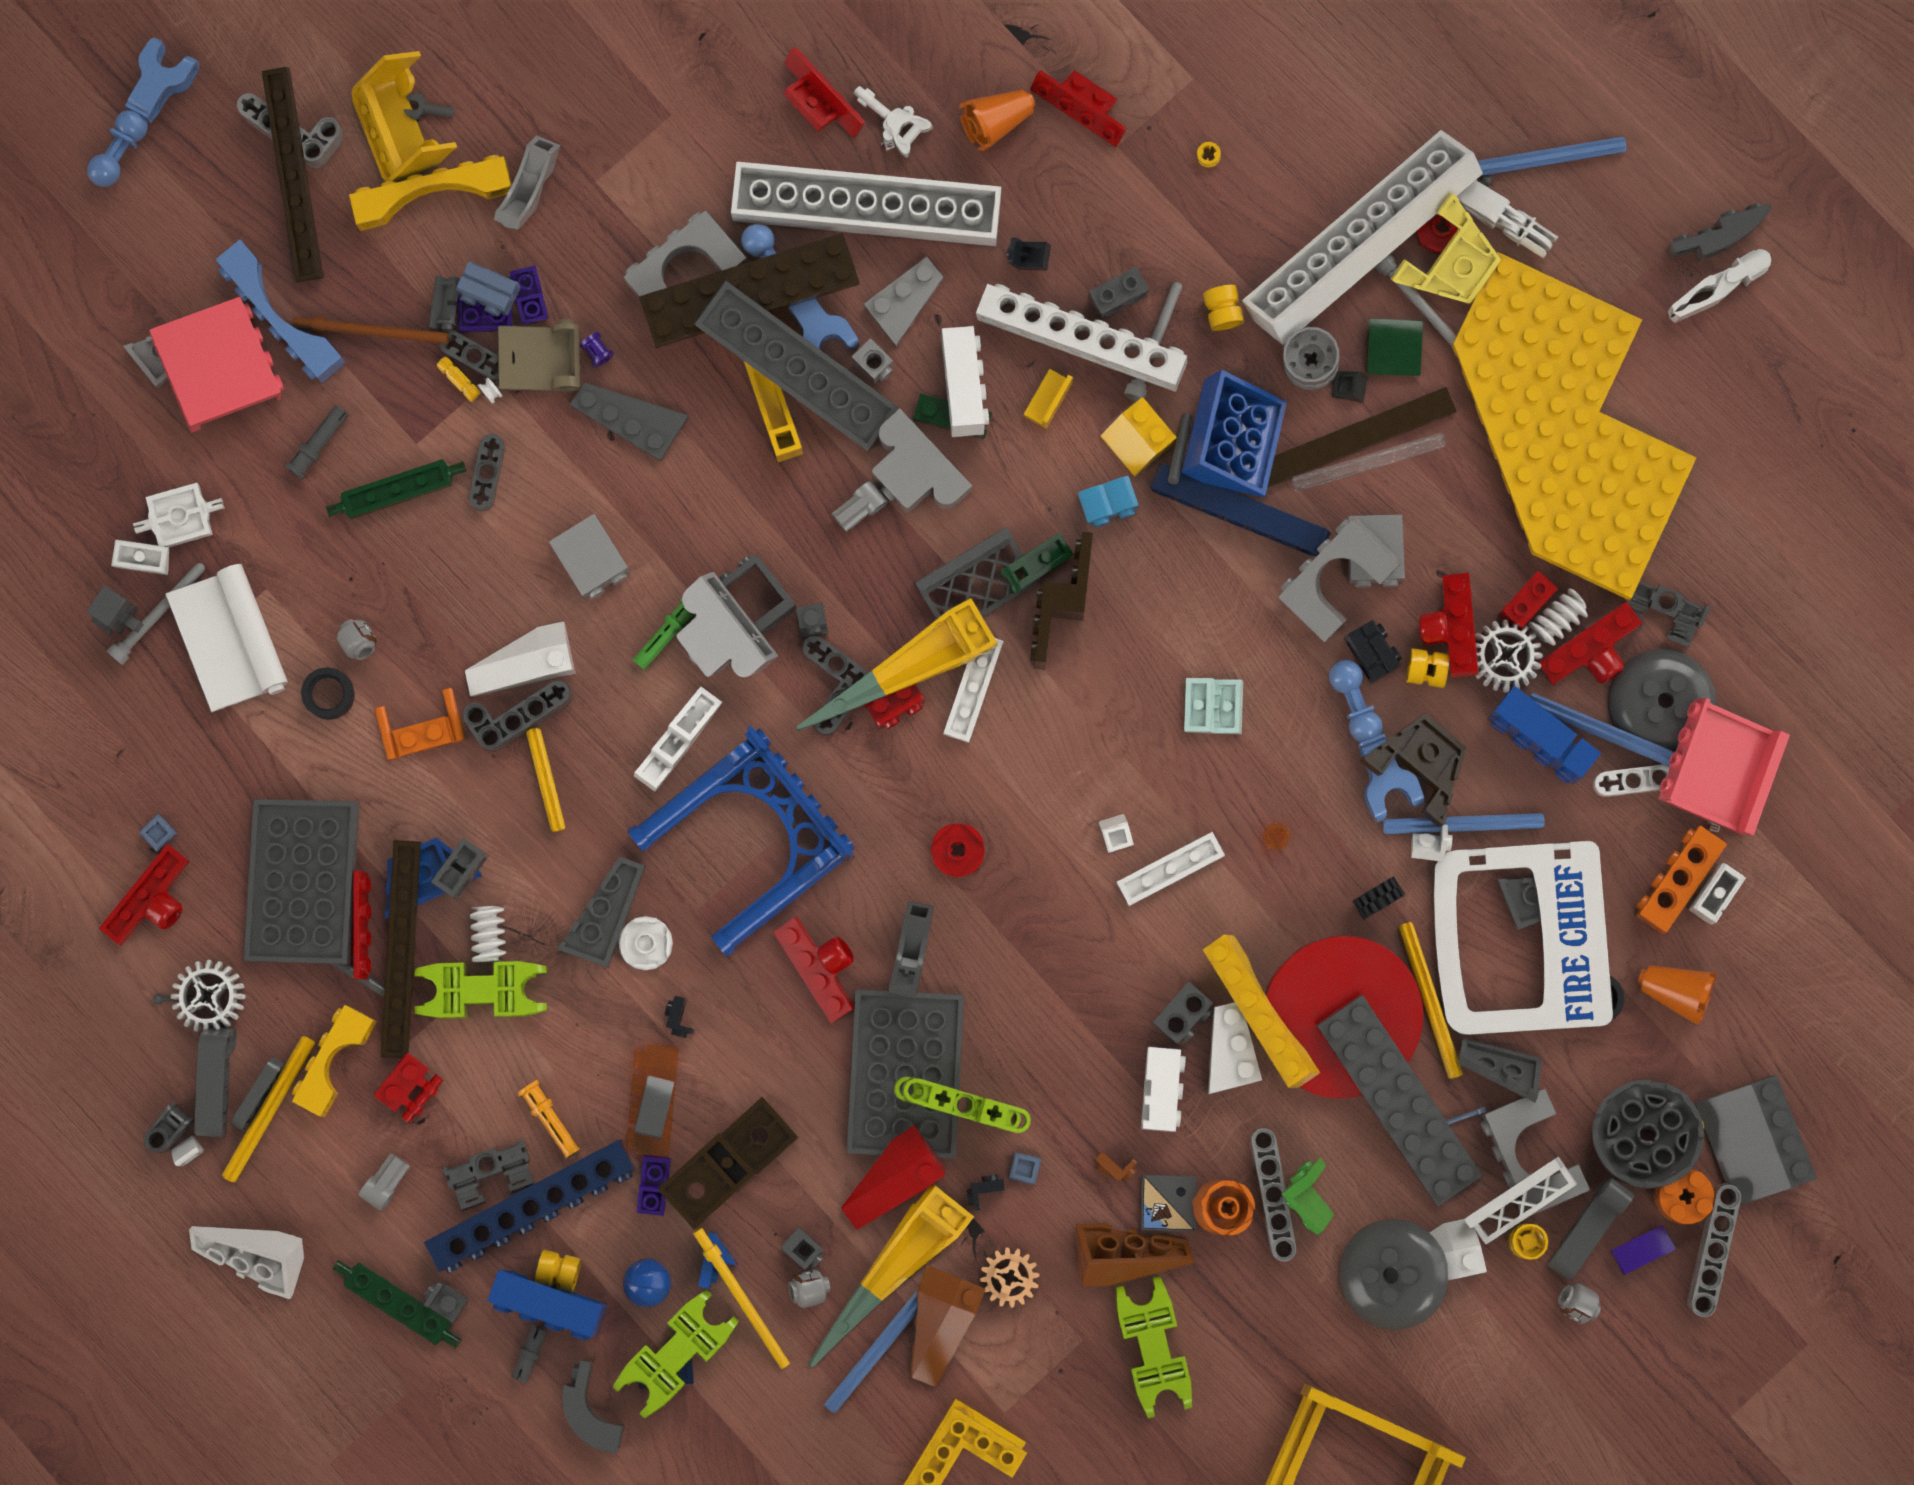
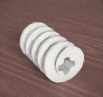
[1529,588,1588,646]
[470,906,506,963]

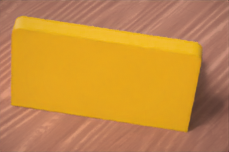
[1023,369,1073,429]

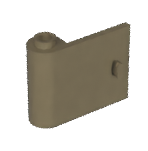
[498,319,580,392]

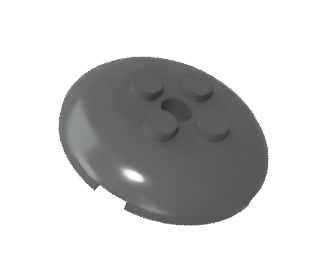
[1608,649,1717,752]
[1592,1080,1704,1188]
[1339,1219,1448,1330]

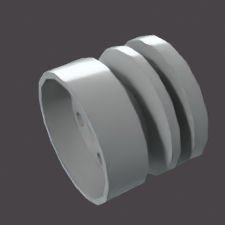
[1283,327,1339,390]

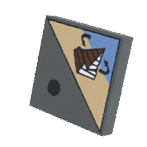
[1141,1175,1197,1232]

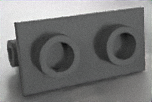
[428,275,460,332]

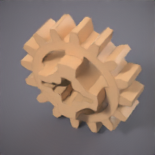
[980,1247,1039,1308]

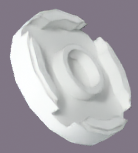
[618,916,673,971]

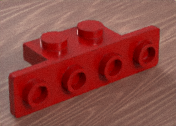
[783,47,865,138]
[1030,70,1126,147]
[351,870,371,980]

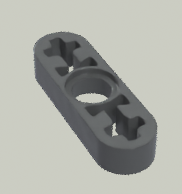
[439,331,498,383]
[469,434,505,511]
[231,1057,285,1131]

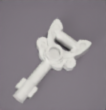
[853,86,933,158]

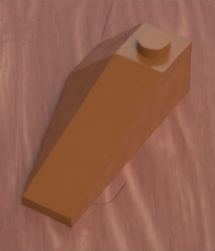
[1076,1223,1194,1287]
[910,1265,986,1387]

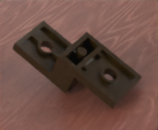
[1030,532,1093,670]
[657,1097,799,1230]

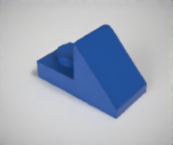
[698,1232,738,1288]

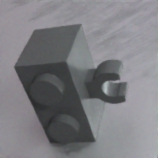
[86,585,144,634]

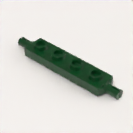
[326,459,467,519]
[332,1260,462,1349]

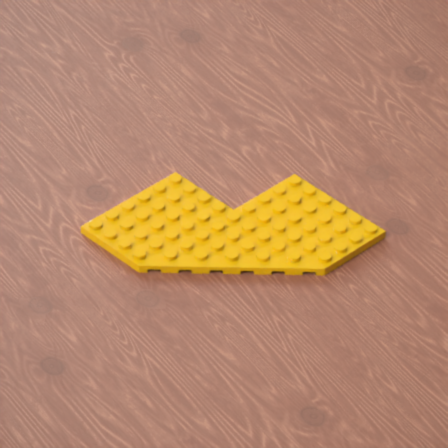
[1452,252,1697,601]

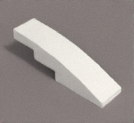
[634,687,722,792]

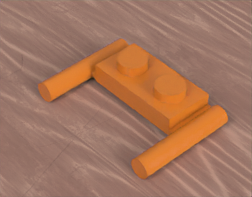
[374,688,466,761]

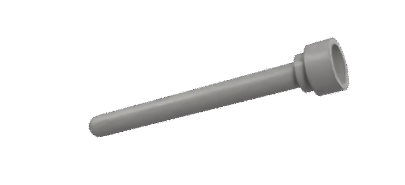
[1374,254,1457,347]
[1124,282,1182,401]
[107,563,205,666]

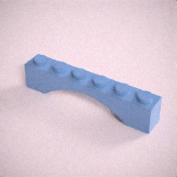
[215,239,346,383]

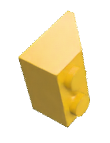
[1100,397,1177,477]

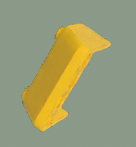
[351,51,457,181]

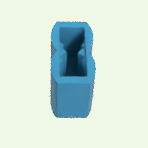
[1078,476,1139,528]

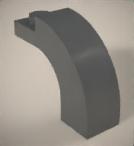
[889,901,934,997]
[562,1359,625,1454]

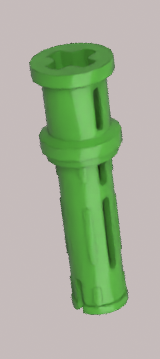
[632,598,696,670]

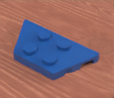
[385,837,483,920]

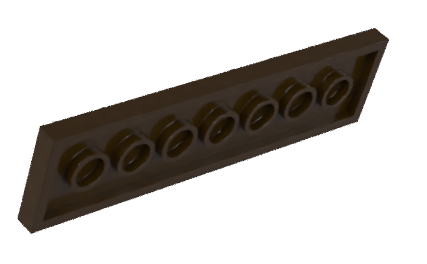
[639,233,860,348]

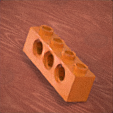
[1635,825,1727,934]

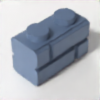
[456,261,520,316]

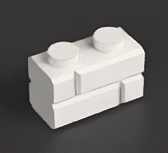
[1688,863,1746,925]

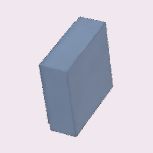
[139,814,178,852]
[1008,1152,1041,1185]

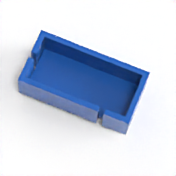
[1488,686,1601,784]
[487,1269,608,1341]

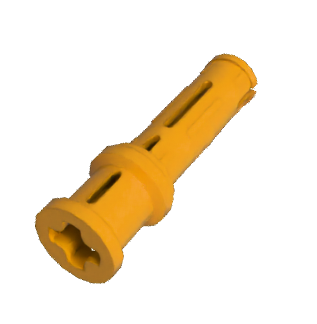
[517,1079,580,1159]

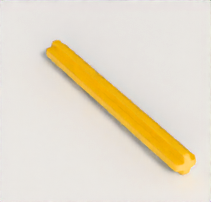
[1398,922,1462,1079]
[222,1036,315,1182]

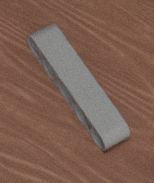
[1250,1128,1296,1262]
[1687,1183,1741,1317]

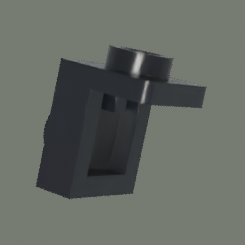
[1007,237,1051,271]
[665,996,695,1038]
[966,1175,1005,1211]

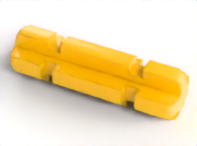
[437,357,481,402]

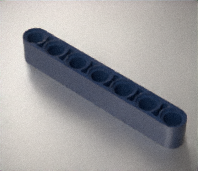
[1150,464,1331,557]

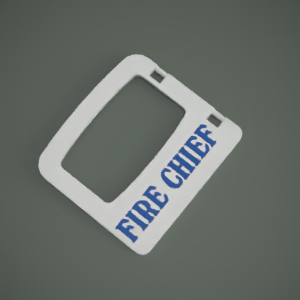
[1434,841,1613,1035]

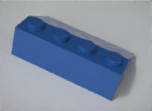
[1182,370,1287,497]

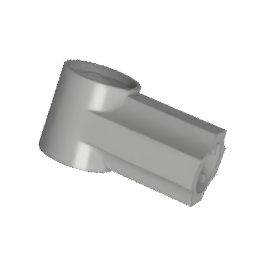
[832,480,888,532]
[358,1153,411,1212]

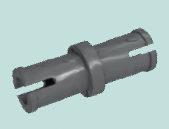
[511,1325,548,1383]

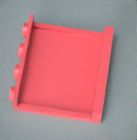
[149,297,284,433]
[1658,698,1790,835]

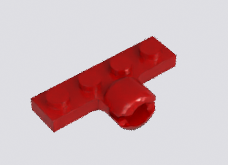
[1419,572,1479,678]
[1538,601,1643,686]
[98,844,190,946]
[773,917,855,1023]

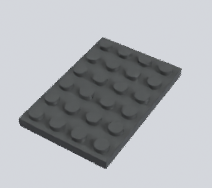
[244,799,360,965]
[847,990,964,1159]

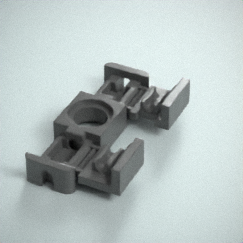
[1625,581,1710,647]
[443,1139,535,1211]

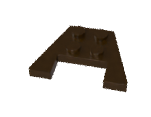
[1360,714,1466,827]

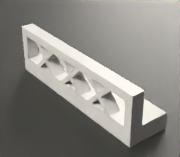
[1464,1156,1577,1244]

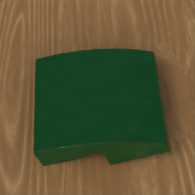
[1366,318,1423,376]

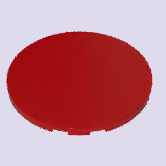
[1265,935,1423,1099]

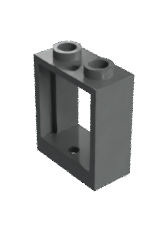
[719,554,797,635]

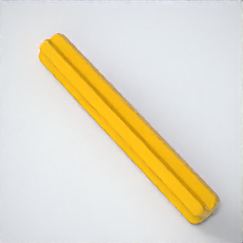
[526,728,565,832]

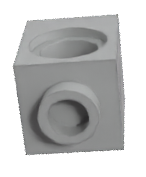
[852,338,894,384]

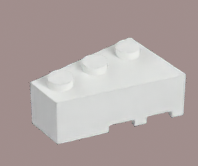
[1207,1002,1262,1095]
[1141,1047,1186,1132]

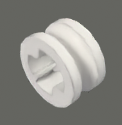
[477,378,503,404]

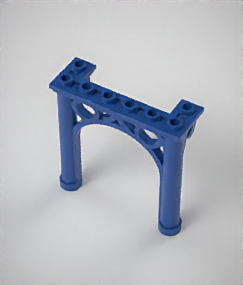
[627,726,855,957]

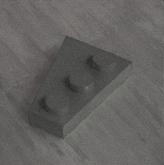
[1497,878,1541,931]
[1458,1038,1542,1103]

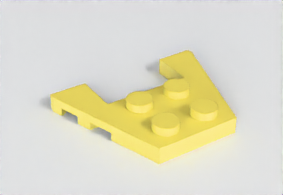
[1390,193,1501,304]

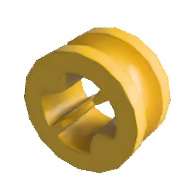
[1197,142,1221,168]

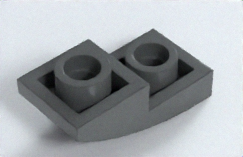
[634,1075,674,1139]

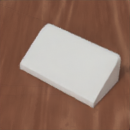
[111,540,169,575]

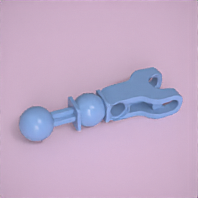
[87,38,199,187]
[741,224,860,350]
[1329,659,1424,822]

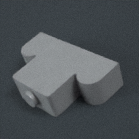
[872,409,973,513]
[677,572,778,677]

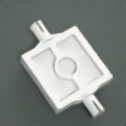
[133,483,225,547]

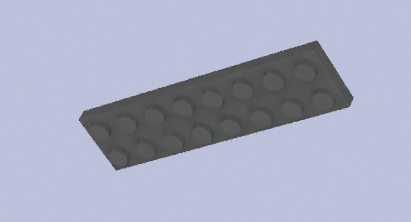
[694,281,899,451]
[1316,994,1483,1206]

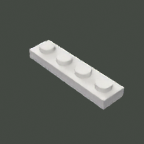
[943,638,1004,743]
[1116,832,1225,906]

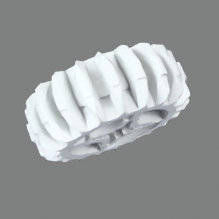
[1475,620,1543,693]
[171,960,246,1032]

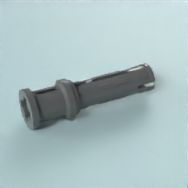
[284,405,349,480]

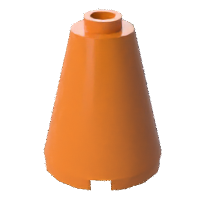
[959,89,1035,151]
[1637,965,1717,1026]

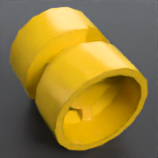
[1203,285,1245,331]
[1406,648,1450,688]
[1507,1223,1548,1260]
[535,1249,581,1293]

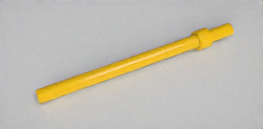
[693,1227,790,1369]

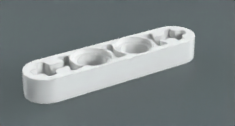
[1593,764,1670,797]

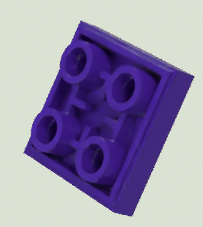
[458,277,513,332]

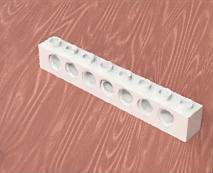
[976,284,1187,392]

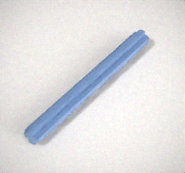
[1478,137,1626,176]
[1529,693,1674,766]
[1383,813,1545,834]
[824,1289,918,1413]

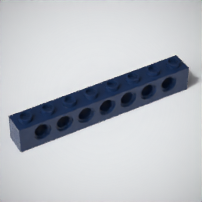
[424,1140,636,1274]

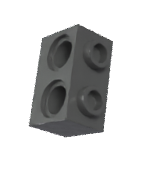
[1089,267,1149,321]
[431,838,489,900]
[1152,982,1213,1045]

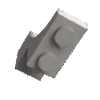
[494,135,560,230]

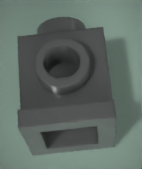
[796,603,829,638]
[781,1227,824,1270]

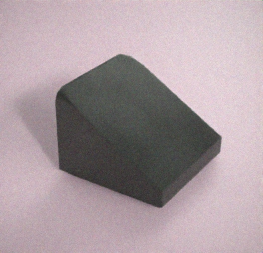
[1332,371,1367,402]

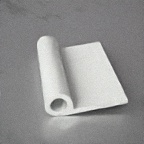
[166,564,288,713]

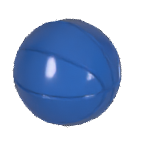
[622,1259,671,1307]

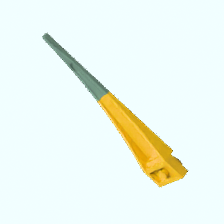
[796,598,998,731]
[808,1184,974,1368]

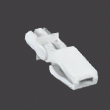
[1457,180,1558,259]
[1667,249,1771,323]

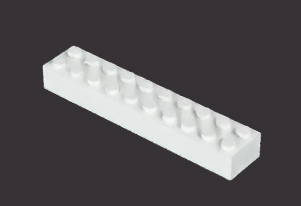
[1242,130,1483,345]
[731,162,1001,246]

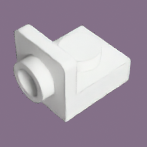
[1411,825,1452,862]

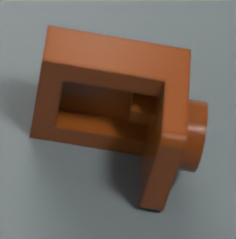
[1094,1152,1137,1182]

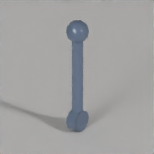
[1446,1107,1487,1125]

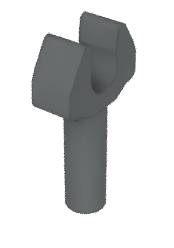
[404,93,455,121]

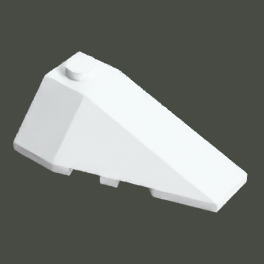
[465,621,576,697]
[1386,1219,1487,1282]
[189,1226,304,1299]

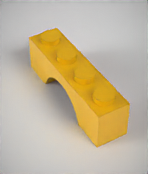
[292,1005,377,1117]

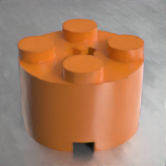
[1654,1169,1715,1224]
[1192,1180,1255,1235]

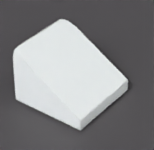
[1099,814,1134,853]
[171,1135,204,1166]

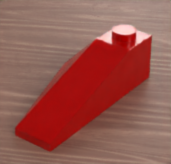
[841,1124,946,1230]

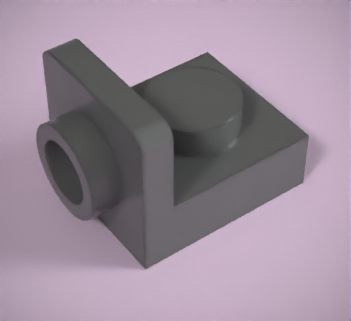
[424,1281,469,1323]

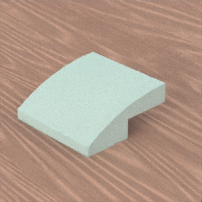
[1184,678,1243,734]

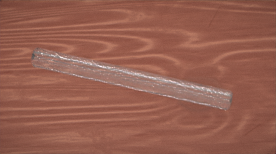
[1292,432,1446,491]

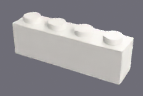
[941,326,989,437]

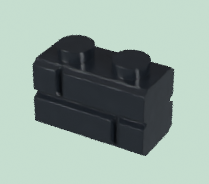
[1344,620,1402,684]

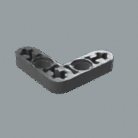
[803,636,868,736]

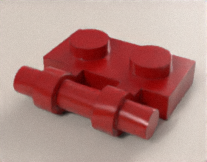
[373,1052,444,1123]

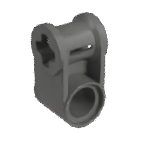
[144,1101,195,1153]

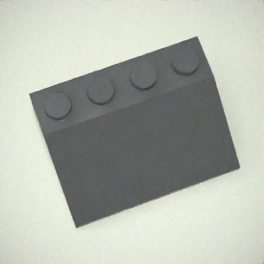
[1694,1075,1817,1205]

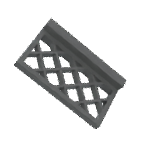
[914,527,1039,620]

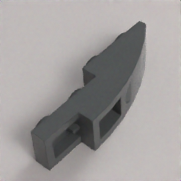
[1667,203,1772,262]

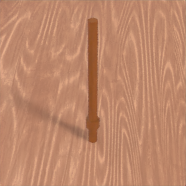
[292,316,449,344]

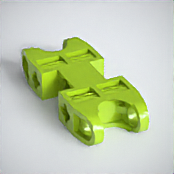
[414,961,547,1019]
[894,1076,1031,1133]
[1116,1276,1192,1419]
[613,1290,739,1419]

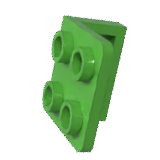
[1282,1157,1334,1235]

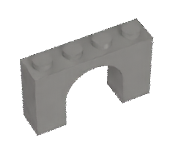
[624,210,747,298]
[1278,518,1403,642]
[1480,1089,1590,1216]

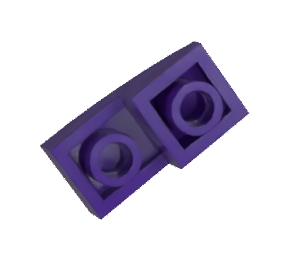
[510,265,549,324]
[637,1155,671,1216]
[1611,1225,1676,1275]

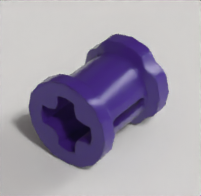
[580,332,614,368]

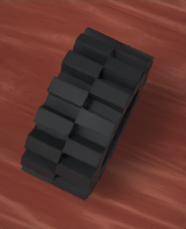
[1352,876,1405,920]

